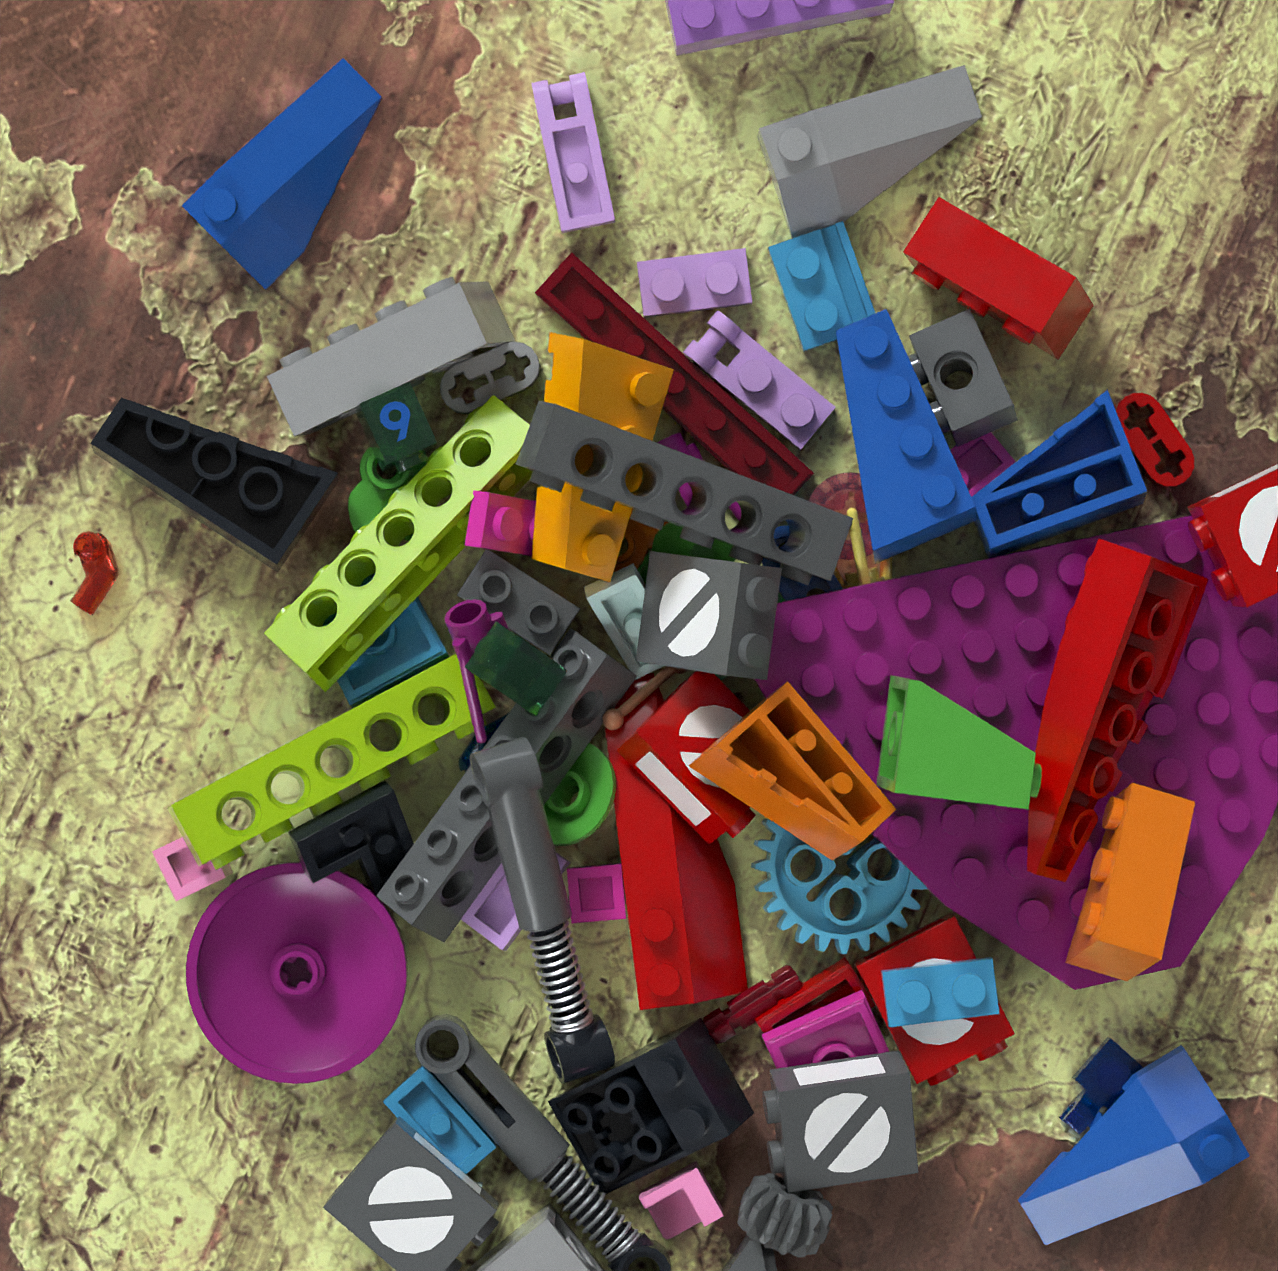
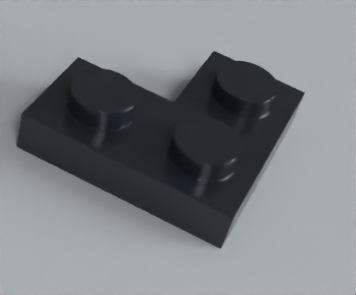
[288,780,414,895]

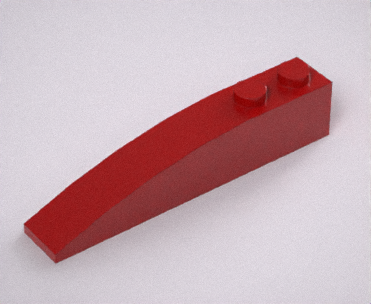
[1027,538,1209,882]
[605,673,748,1010]

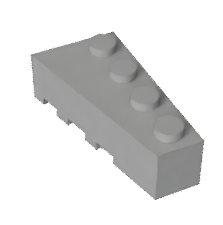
[267,277,515,436]

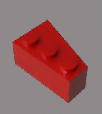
[903,197,1094,360]

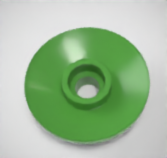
[544,743,616,846]

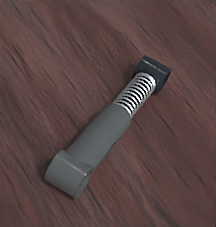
[470,737,615,1084]
[415,1014,671,1271]

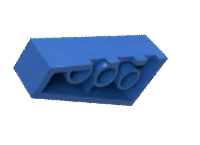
[836,309,976,564]

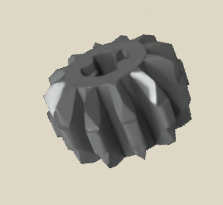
[737,1173,833,1258]

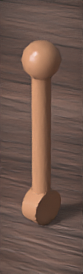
[602,666,688,730]

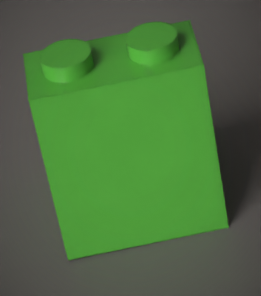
[876,676,1042,809]

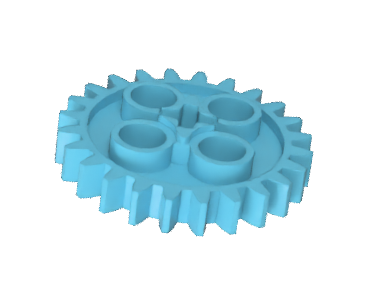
[751,819,927,954]

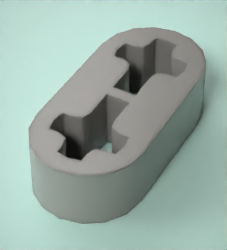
[440,341,540,414]

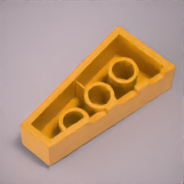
[531,332,674,582]

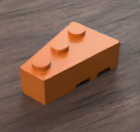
[689,681,897,861]
[1065,783,1195,981]

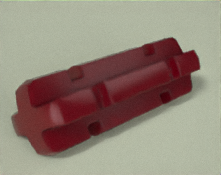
[703,965,803,1044]

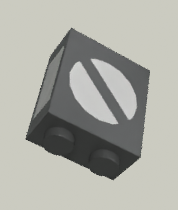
[636,551,782,680]
[762,1050,918,1193]
[323,1116,499,1271]

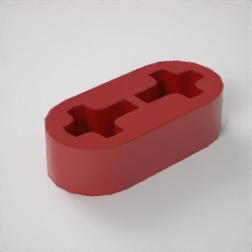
[1115,393,1194,487]

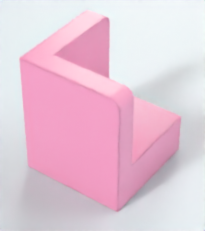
[152,837,233,901]
[639,1161,724,1239]

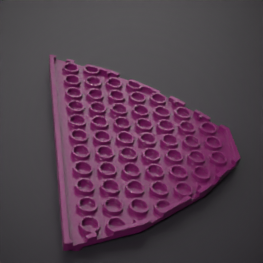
[754,515,1278,990]

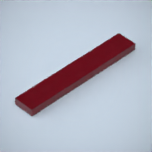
[535,252,814,495]

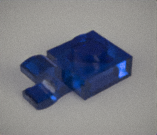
[1059,1037,1144,1135]

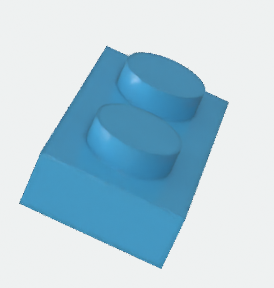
[881,957,999,1027]
[383,1066,497,1174]

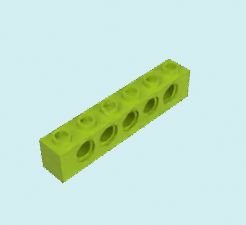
[264,394,533,693]
[167,654,496,870]

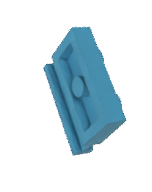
[768,221,875,352]

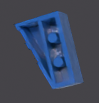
[972,389,1147,558]

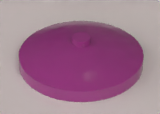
[186,862,408,1084]

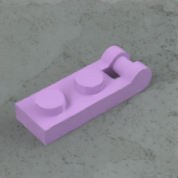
[531,72,615,233]
[682,310,835,450]

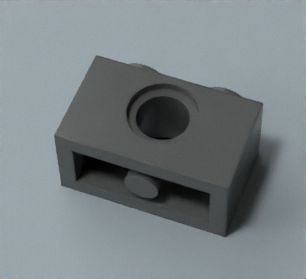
[908,309,1018,447]
[457,549,581,655]

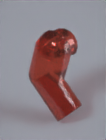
[70,531,119,615]

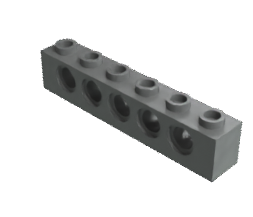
[516,401,853,585]
[376,628,637,942]

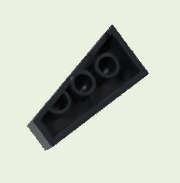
[90,397,338,572]

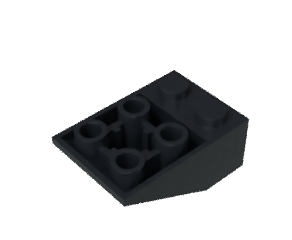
[548,1018,754,1195]

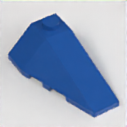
[182,58,382,290]
[1018,1045,1250,1245]

